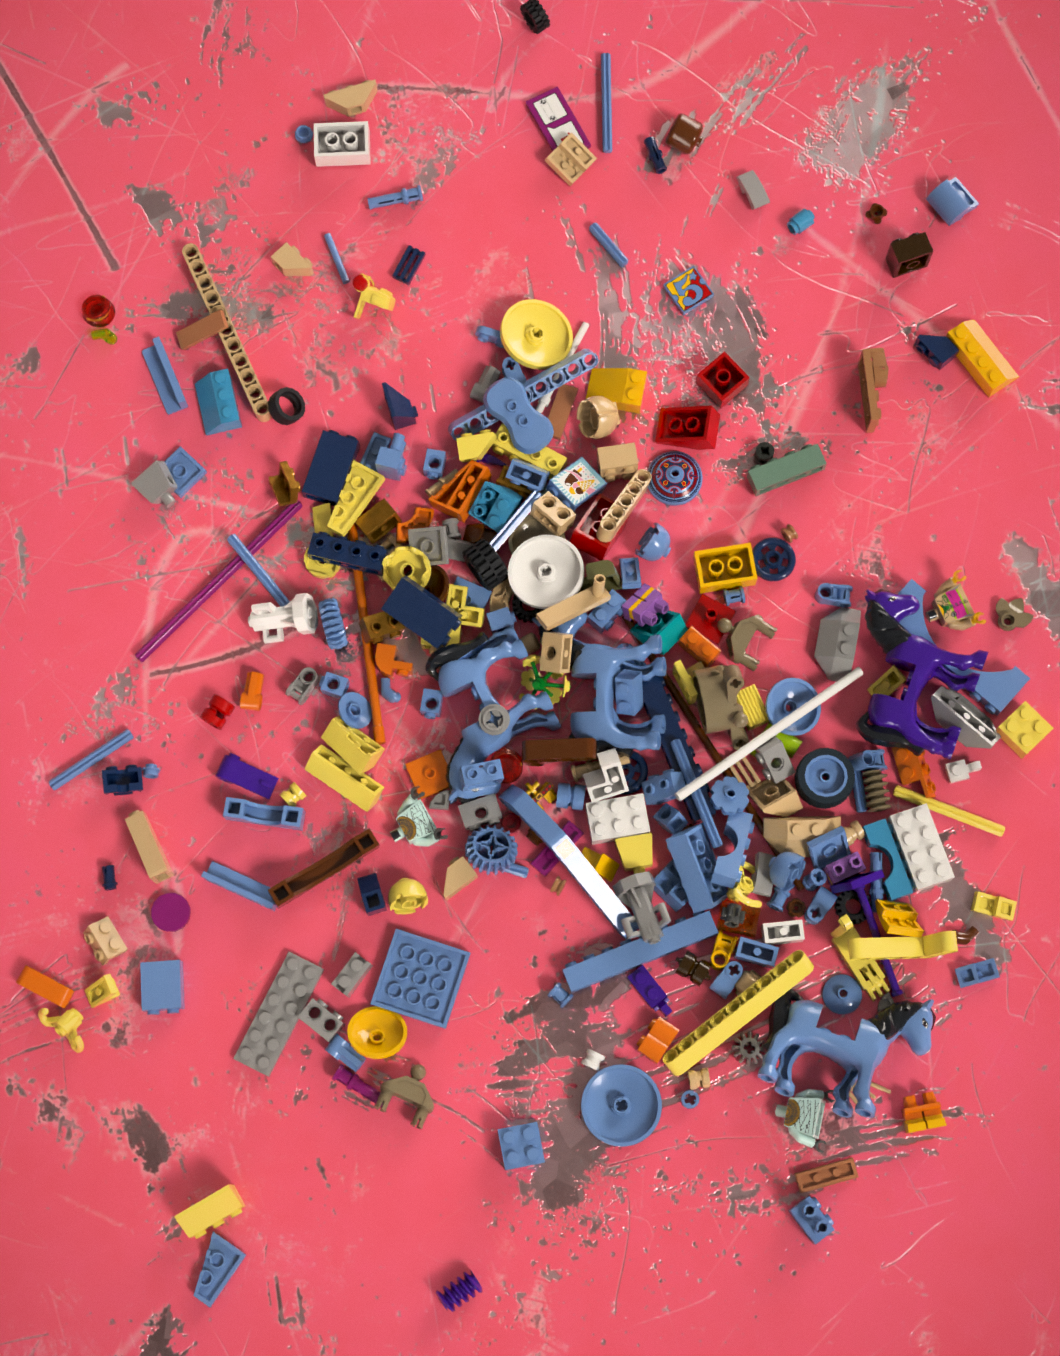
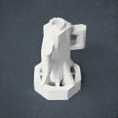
[248,593,318,644]

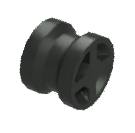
[754,442,774,465]

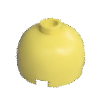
[388,878,428,915]

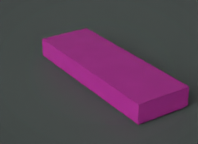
[530,820,584,877]

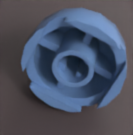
[635,523,671,561]
[769,852,806,892]

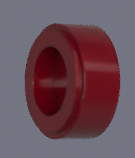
[501,813,521,833]

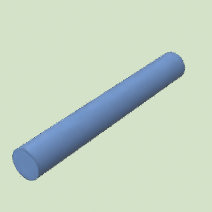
[324,233,350,284]

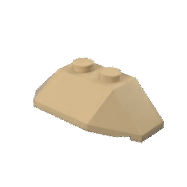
[763,816,841,857]

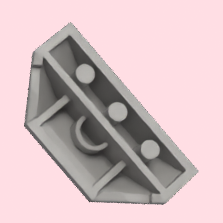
[814,607,861,682]
[931,686,1001,749]

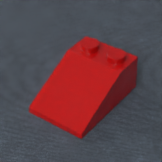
[655,405,720,450]

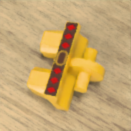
[524,781,557,810]

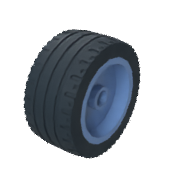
[795,748,855,809]

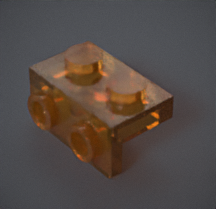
[716,900,761,938]

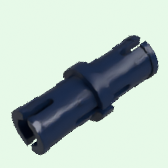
[644,136,667,174]

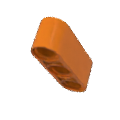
[16,965,75,1009]

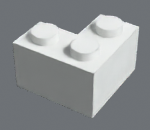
[583,748,629,803]

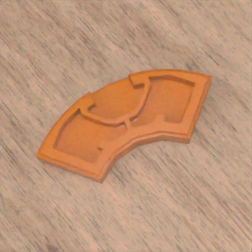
[396,507,434,543]

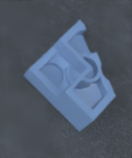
[654,859,688,912]

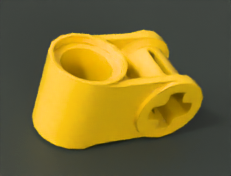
[710,930,738,971]

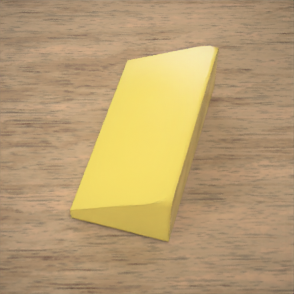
[312,503,334,537]

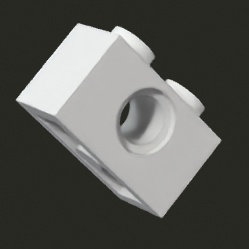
[761,920,805,945]

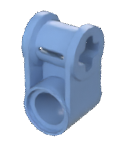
[502,357,527,383]
[815,583,853,608]
[850,749,888,771]
[804,886,838,925]
[709,961,743,999]

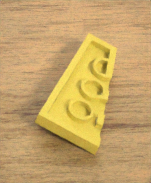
[327,460,385,537]

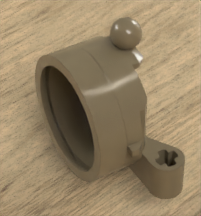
[693,665,749,750]

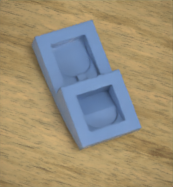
[955,958,1000,988]

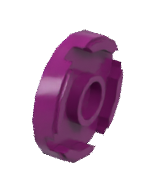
[151,893,191,932]

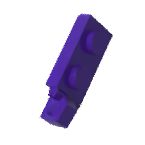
[627,965,672,1017]

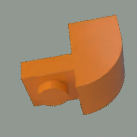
[375,643,414,680]

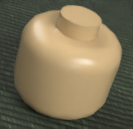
[521,633,540,654]

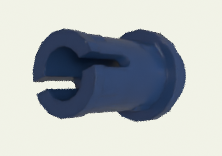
[102,865,118,891]

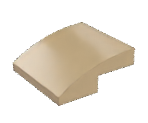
[544,132,597,186]

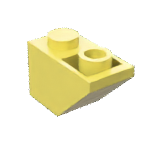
[456,430,497,463]

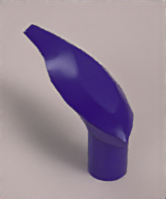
[476,454,506,466]

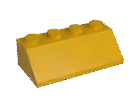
[946,320,1019,398]

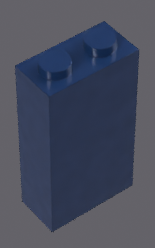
[302,430,360,506]
[381,576,463,649]

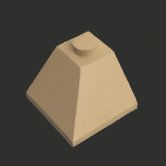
[748,779,803,817]

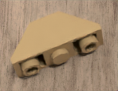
[324,79,378,117]

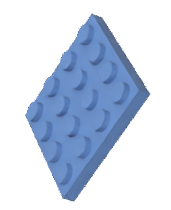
[370,929,471,1029]

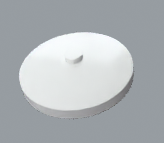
[508,535,585,609]

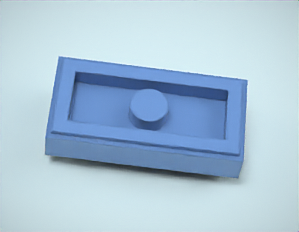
[619,557,641,589]

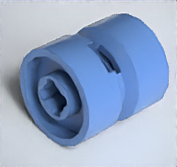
[556,782,586,811]

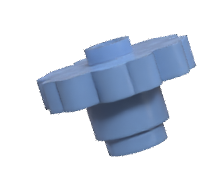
[710,776,749,816]

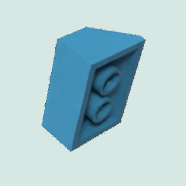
[195,368,242,436]

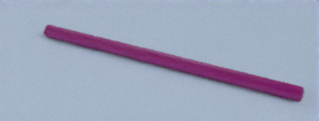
[135,500,302,662]

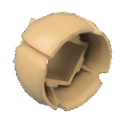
[577,396,620,439]

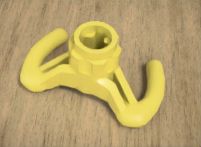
[727,861,762,908]
[38,1008,84,1053]

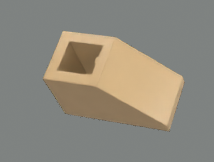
[271,242,314,276]

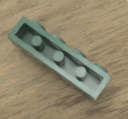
[747,444,827,496]

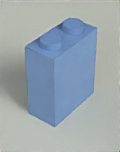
[140,960,185,1015]

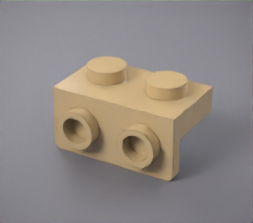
[83,917,128,966]

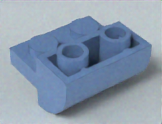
[926,177,979,226]

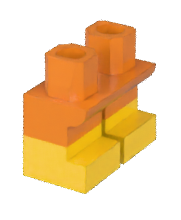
[901,1091,947,1133]

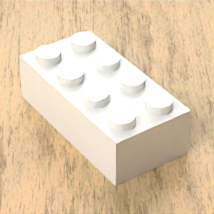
[887,803,955,893]

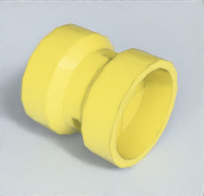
[279,782,306,807]

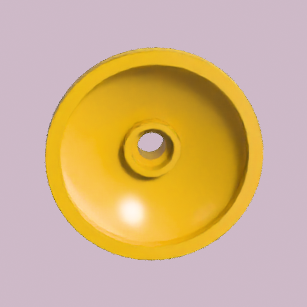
[347,1006,407,1059]

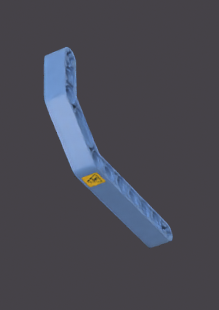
[498,784,639,940]

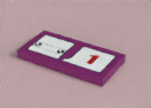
[526,86,591,151]

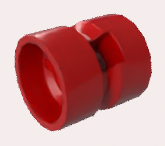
[200,694,235,730]

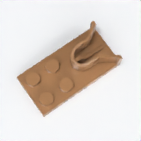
[858,348,889,433]

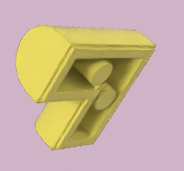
[446,584,485,628]

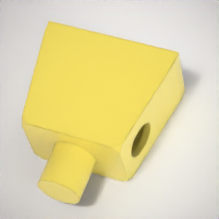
[615,833,653,874]

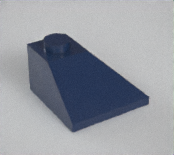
[382,382,418,430]

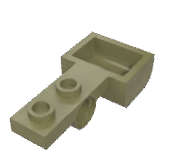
[578,560,622,593]

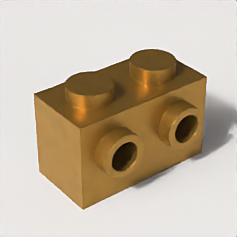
[355,498,402,544]
[358,611,405,645]

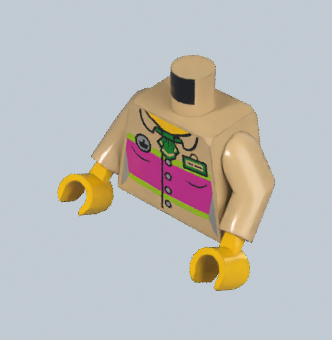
[925,570,986,631]

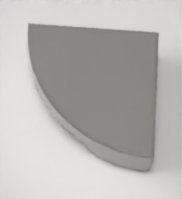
[429,790,450,810]
[877,992,894,1012]

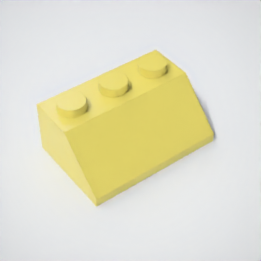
[174,1185,245,1239]

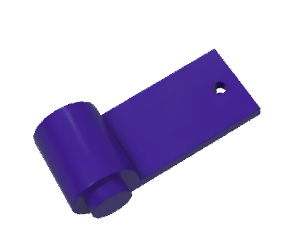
[215,753,279,799]

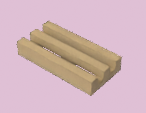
[724,757,761,790]

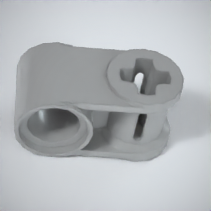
[285,667,319,705]

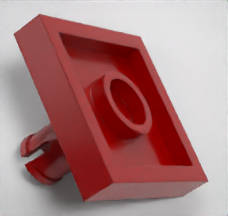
[685,594,736,645]

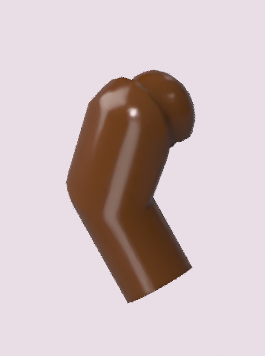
[952,926,979,945]

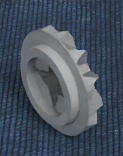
[478,704,510,736]

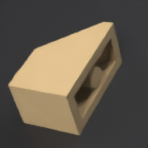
[444,856,478,901]

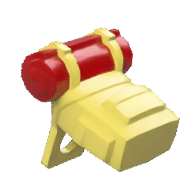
[353,274,396,319]

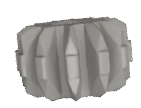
[732,1031,765,1066]

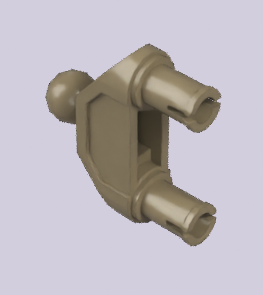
[717,614,777,671]
[374,1064,434,1129]

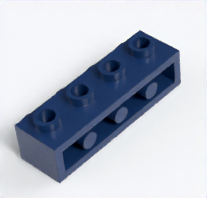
[307,532,388,576]

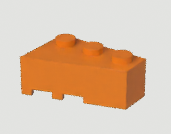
[428,460,492,523]

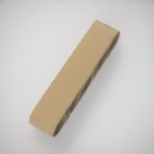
[596,469,652,542]

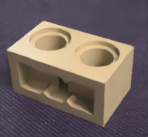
[530,491,576,536]

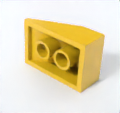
[586,368,647,414]

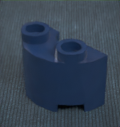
[102,765,143,796]

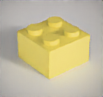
[996,701,1054,759]

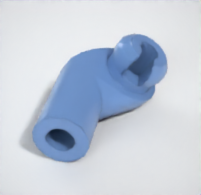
[381,678,401,703]

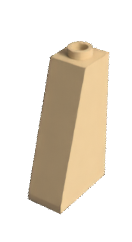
[125,810,175,884]

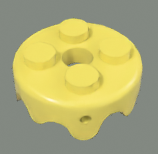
[382,546,431,590]

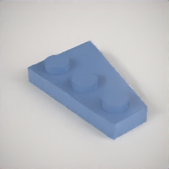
[193,1231,246,1307]

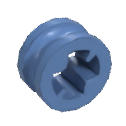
[681,1090,699,1109]

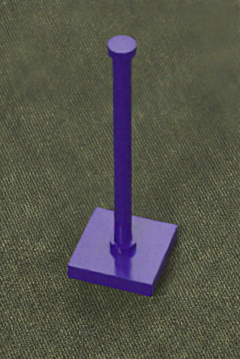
[830,869,903,997]

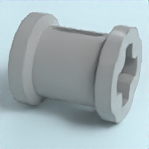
[442,518,461,540]

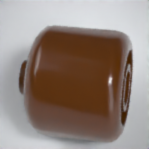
[665,113,703,154]

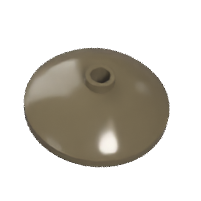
[508,515,565,554]

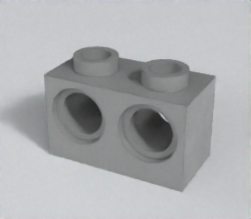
[298,998,345,1043]

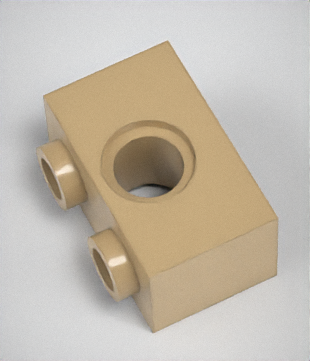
[539,632,573,673]

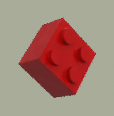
[696,351,750,409]

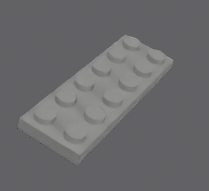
[233,952,324,1077]

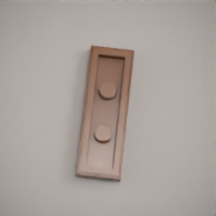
[176,310,229,350]
[548,384,578,440]
[794,1157,859,1194]

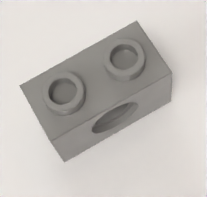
[755,736,795,784]
[458,793,503,832]

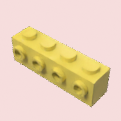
[491,423,567,481]
[305,744,384,812]

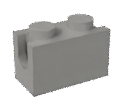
[332,952,373,998]

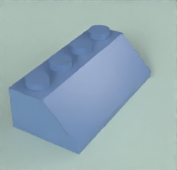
[666,823,728,913]

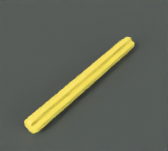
[893,785,1005,837]

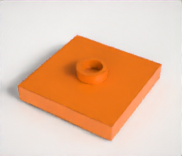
[405,749,449,800]

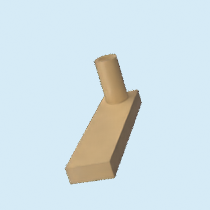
[536,574,611,632]

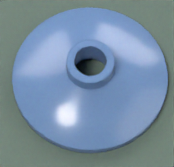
[338,692,372,729]
[822,974,862,1014]

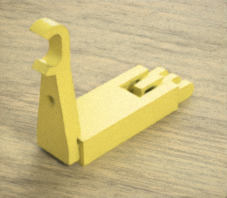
[830,914,890,1001]

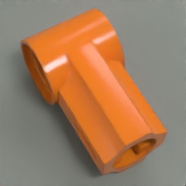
[240,671,264,711]

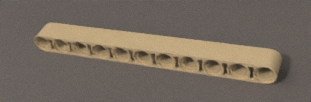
[182,243,272,422]

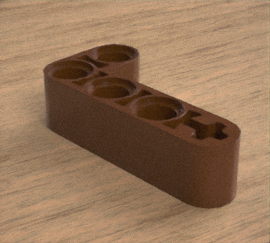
[522,738,596,767]

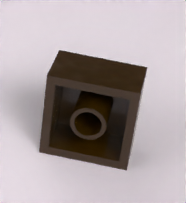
[885,232,933,278]

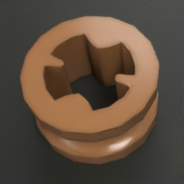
[781,524,798,543]
[550,876,567,896]

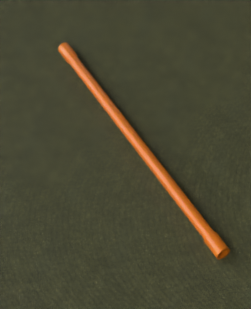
[348,523,386,745]

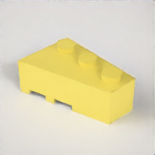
[321,716,385,775]

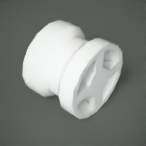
[581,1049,605,1072]

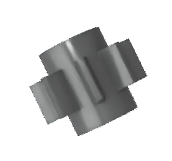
[720,903,746,928]

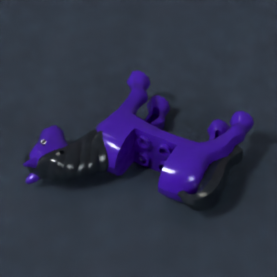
[856,589,988,760]

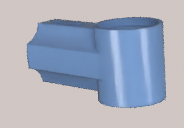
[324,1034,366,1072]

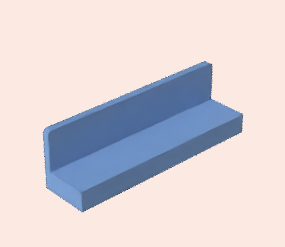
[142,337,188,415]

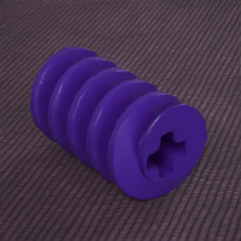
[436,1269,483,1312]

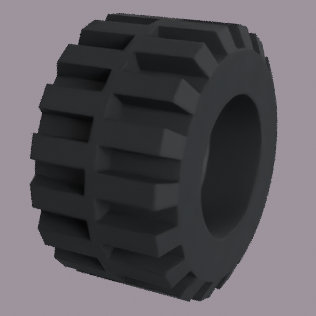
[462,539,508,591]

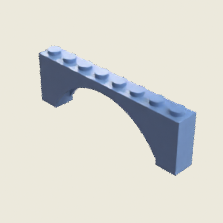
[898,579,1030,716]

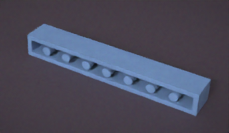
[562,911,718,993]

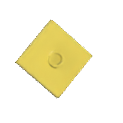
[672,660,698,705]

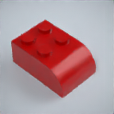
[570,493,632,561]

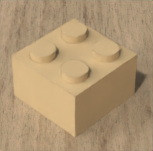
[597,442,638,483]

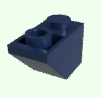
[915,335,959,370]
[357,873,387,916]

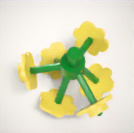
[519,655,571,710]

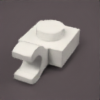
[945,759,982,784]

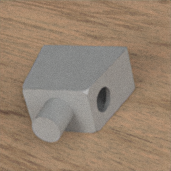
[131,460,177,508]

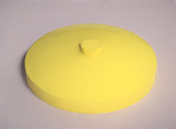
[500,299,573,370]

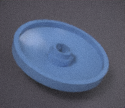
[581,1064,662,1147]

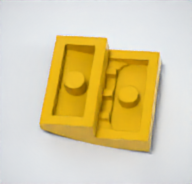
[875,899,924,938]

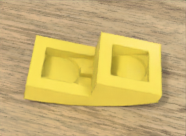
[971,891,1017,921]

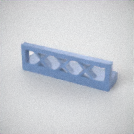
[201,861,277,912]

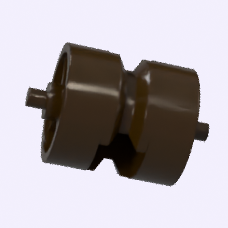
[675,950,712,987]

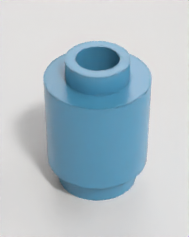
[787,209,815,235]

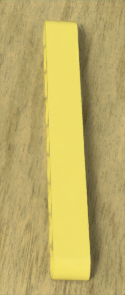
[662,950,814,1076]

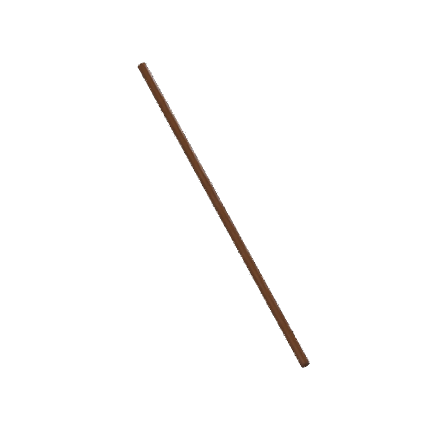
[622,616,805,892]

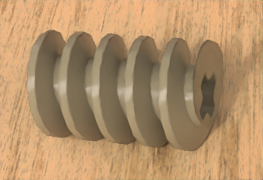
[862,770,892,812]

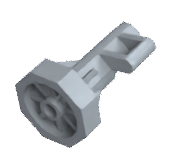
[612,871,671,945]

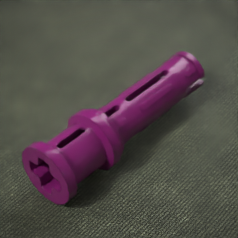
[332,1064,383,1107]

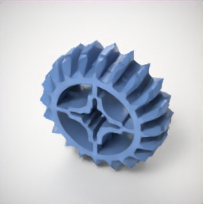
[318,598,348,650]
[465,824,518,876]

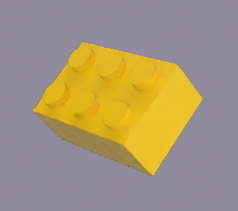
[693,543,757,594]

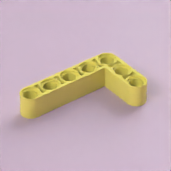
[848,931,958,960]

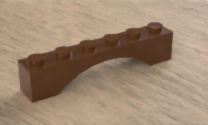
[268,828,380,909]

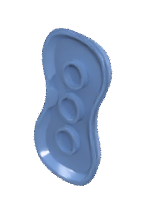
[483,377,554,454]

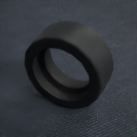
[268,387,305,425]

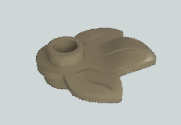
[996,598,1033,631]

